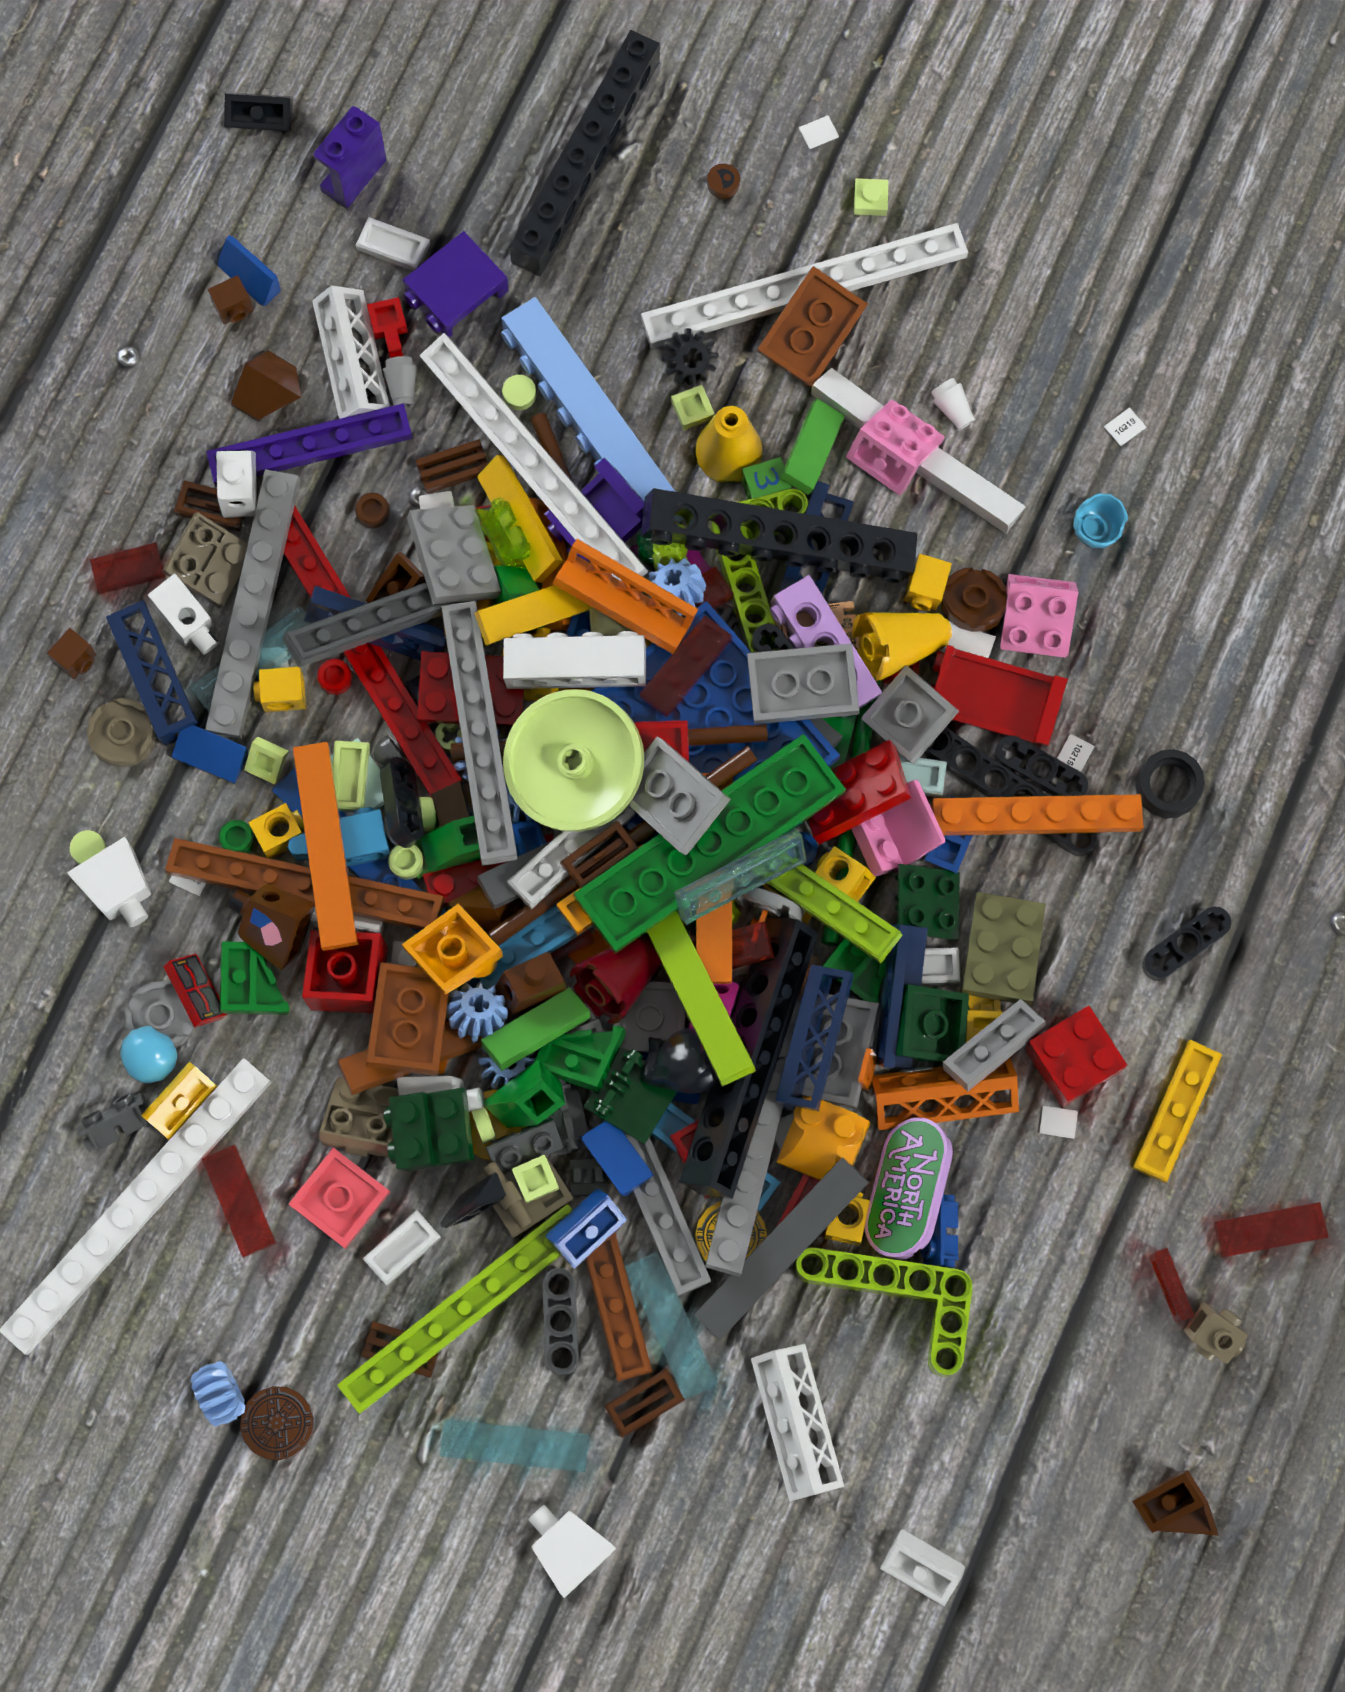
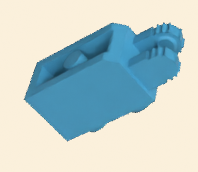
[287,807,391,867]

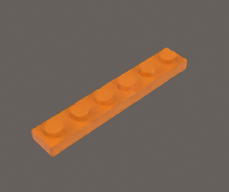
[931,794,1144,836]

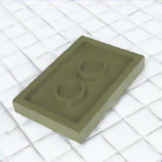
[961,892,1046,1006]

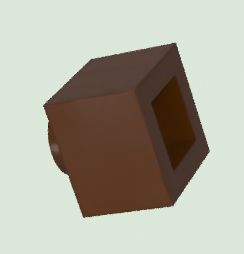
[208,275,254,325]
[47,628,97,680]

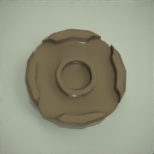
[86,698,157,767]

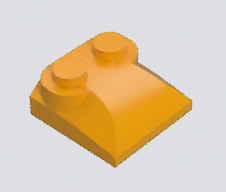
[402,903,503,995]
[776,1095,870,1180]

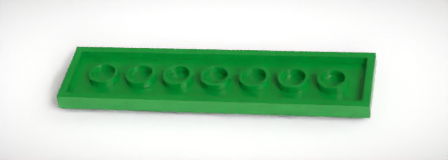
[573,734,846,954]

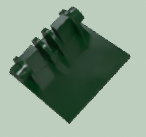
[895,864,960,941]
[584,1047,677,1145]

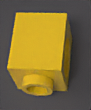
[903,553,952,611]
[254,667,306,713]
[248,803,304,859]
[815,846,876,902]
[824,1192,870,1246]

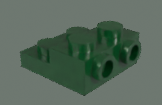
[896,984,970,1065]
[384,1087,474,1171]

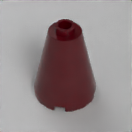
[570,932,662,1024]

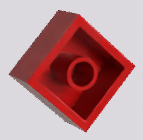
[302,930,388,1013]
[1024,1005,1128,1108]

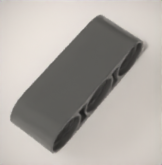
[543,1268,579,1376]

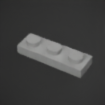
[943,999,1046,1091]

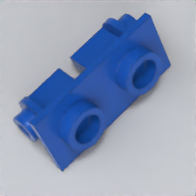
[920,1193,959,1268]

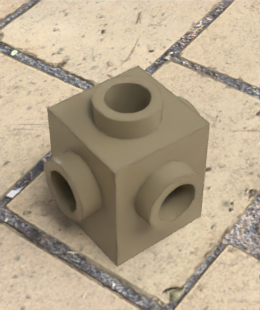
[1183,1301,1248,1364]

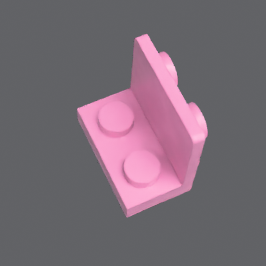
[846,400,945,496]
[1000,574,1078,658]
[851,780,945,876]

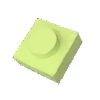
[854,178,888,216]
[671,385,715,431]
[244,737,289,784]
[512,1155,559,1204]

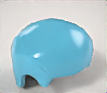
[1073,493,1128,549]
[120,1026,177,1083]

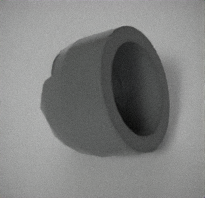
[374,735,404,765]

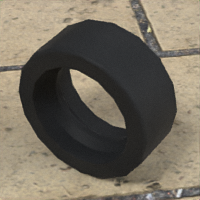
[1135,749,1205,819]

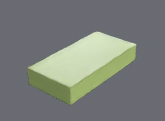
[332,741,370,812]

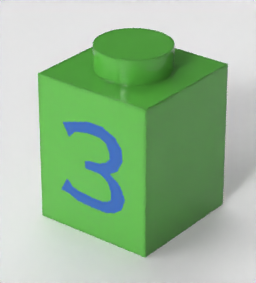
[741,457,794,499]

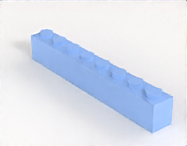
[501,297,684,532]

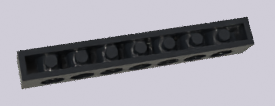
[509,30,660,277]
[641,488,918,583]
[679,918,819,1199]

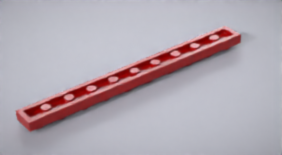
[284,505,462,797]

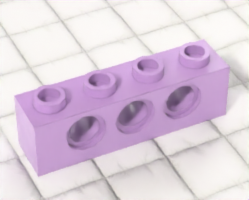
[770,575,882,719]

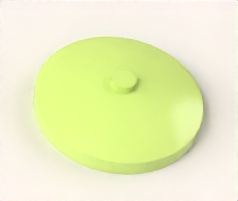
[503,689,644,832]

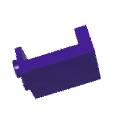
[314,106,387,209]
[403,231,509,338]
[544,457,644,563]

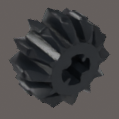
[661,328,719,386]

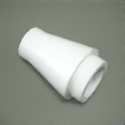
[931,378,976,430]

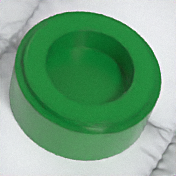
[219,820,255,854]

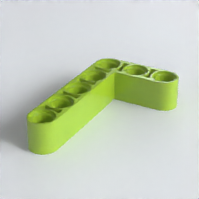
[711,489,808,653]
[795,1248,973,1377]

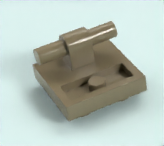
[161,512,248,608]
[319,1077,399,1158]
[475,1156,574,1239]

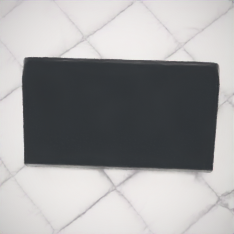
[224,93,293,131]
[440,1172,506,1228]

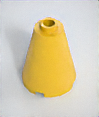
[696,406,763,483]
[852,612,952,681]

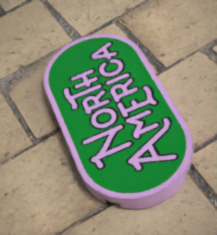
[865,1117,953,1260]

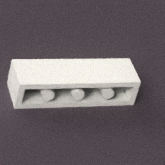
[503,631,646,689]

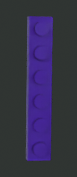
[206,403,413,487]

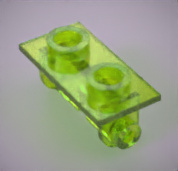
[475,498,531,568]

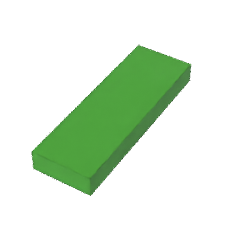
[780,398,845,495]
[481,987,590,1071]

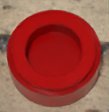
[317,659,353,695]

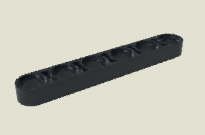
[924,727,1097,857]

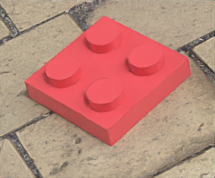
[289,1147,390,1249]

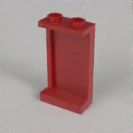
[929,645,1068,747]

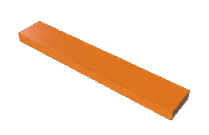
[293,742,358,951]
[696,773,733,984]

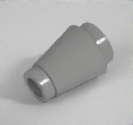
[383,356,416,408]

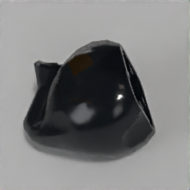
[640,1028,716,1094]

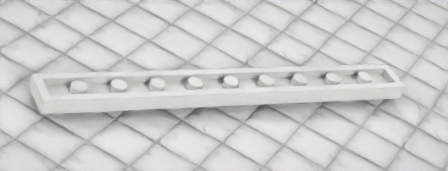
[641,223,968,348]
[419,333,649,581]
[0,1058,271,1355]

